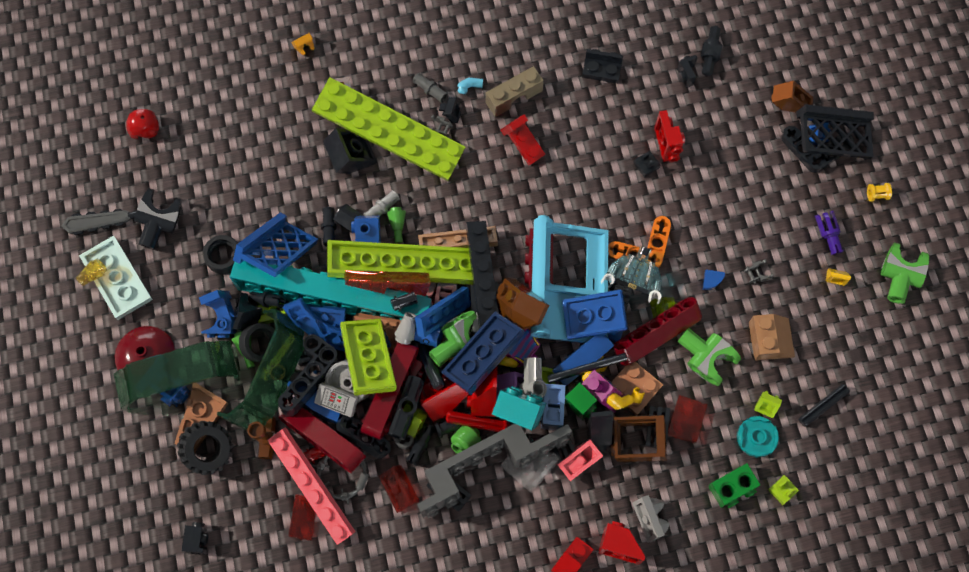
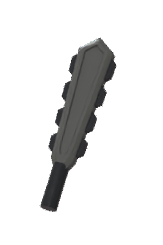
[62,209,136,235]

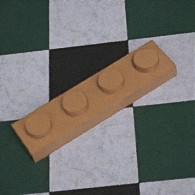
[418,226,498,248]

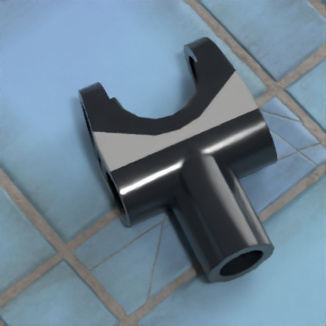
[134,188,182,250]

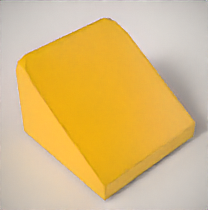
[826,268,851,286]

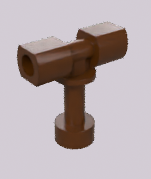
[247,416,277,459]

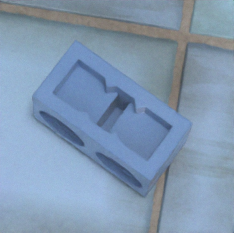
[541,384,566,430]

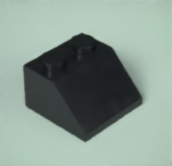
[323,128,377,174]

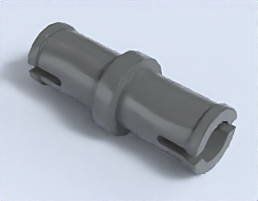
[413,73,448,103]

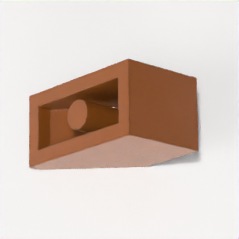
[772,80,813,112]

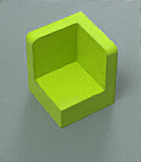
[403,403,428,437]

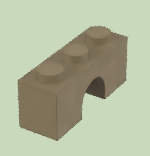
[486,66,544,117]

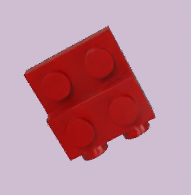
[654,110,685,162]

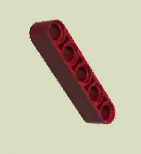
[613,297,702,366]
[361,342,419,440]
[279,403,366,473]

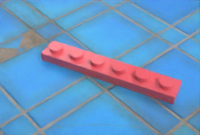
[268,427,356,545]

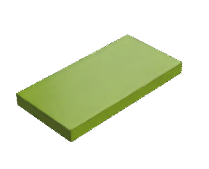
[340,318,397,396]

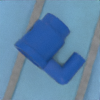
[414,323,446,347]

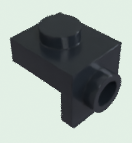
[677,55,698,88]

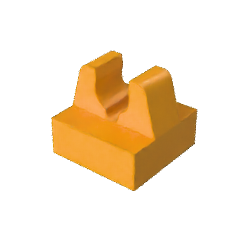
[291,33,314,55]

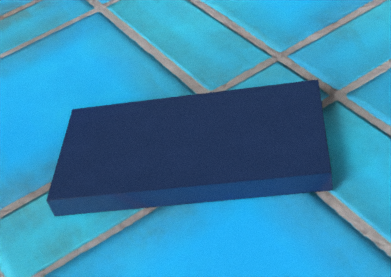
[441,311,525,395]

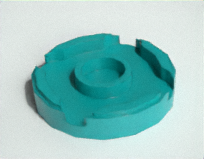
[737,416,779,458]

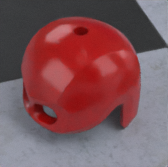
[126,109,159,140]

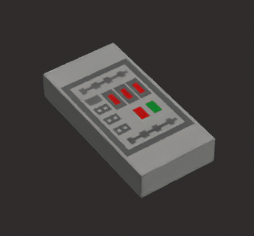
[314,383,359,417]

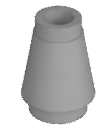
[395,312,416,345]

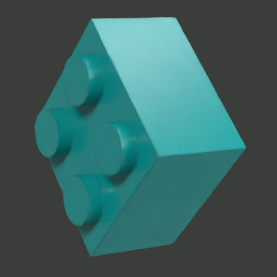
[492,386,547,430]

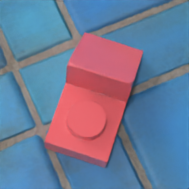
[557,439,604,481]

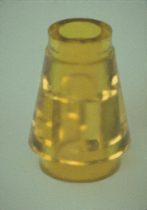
[76,258,107,286]

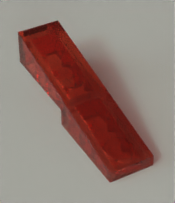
[344,270,431,296]

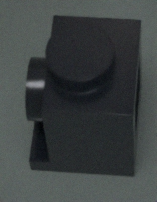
[181,522,209,555]

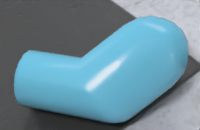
[457,78,483,94]

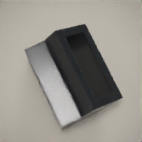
[333,204,364,232]

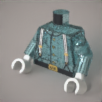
[601,245,662,304]

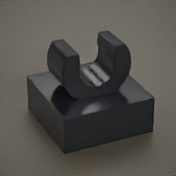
[439,97,463,124]
[634,151,661,177]

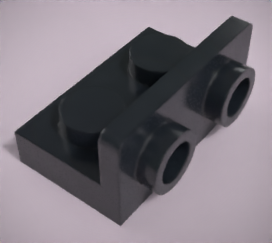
[582,49,623,84]

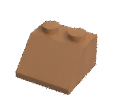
[749,314,795,361]

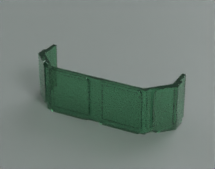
[217,309,305,431]
[113,341,240,413]

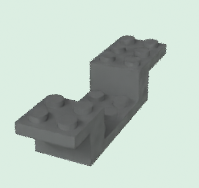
[417,424,572,518]

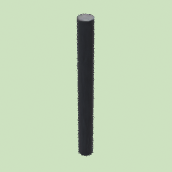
[547,353,627,383]

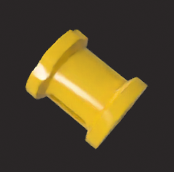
[867,183,892,201]

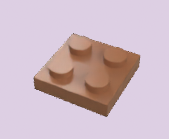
[612,362,663,416]

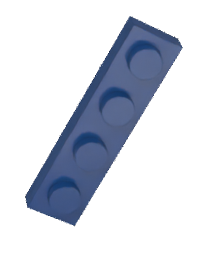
[415,287,471,337]

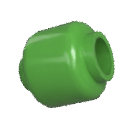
[451,426,481,454]

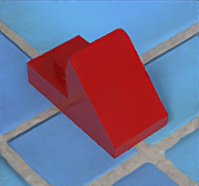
[551,537,594,572]

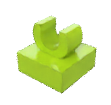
[754,391,782,418]
[768,475,799,505]

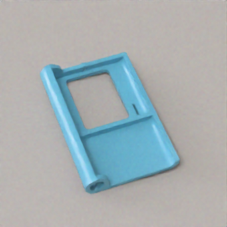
[530,215,608,343]

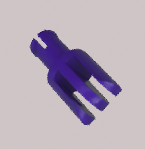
[815,210,844,255]

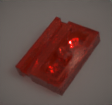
[668,395,708,444]

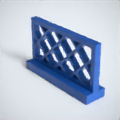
[233,212,318,277]

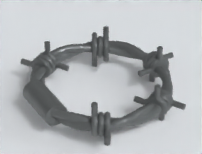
[312,452,369,505]

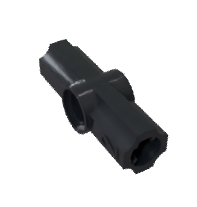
[388,375,425,440]

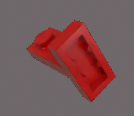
[500,114,546,165]

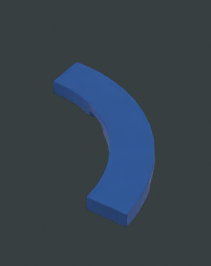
[283,298,392,351]

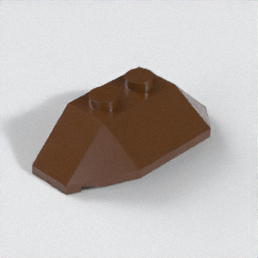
[496,278,550,330]

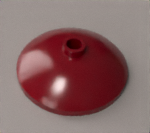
[115,326,176,384]

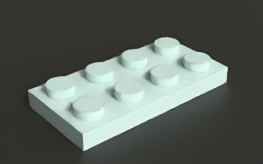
[79,236,153,320]

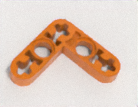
[608,216,671,271]

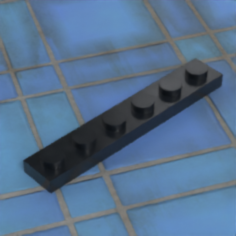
[466,221,499,329]

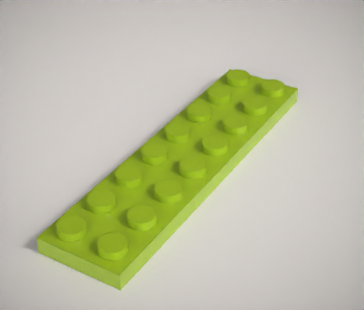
[312,77,465,181]
[327,240,473,284]

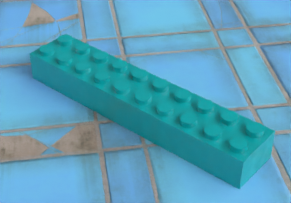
[230,256,432,328]

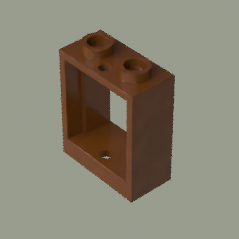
[611,415,667,462]

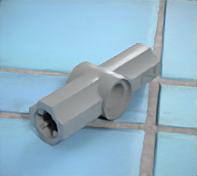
[520,357,547,421]

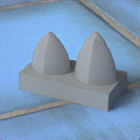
[632,495,670,543]

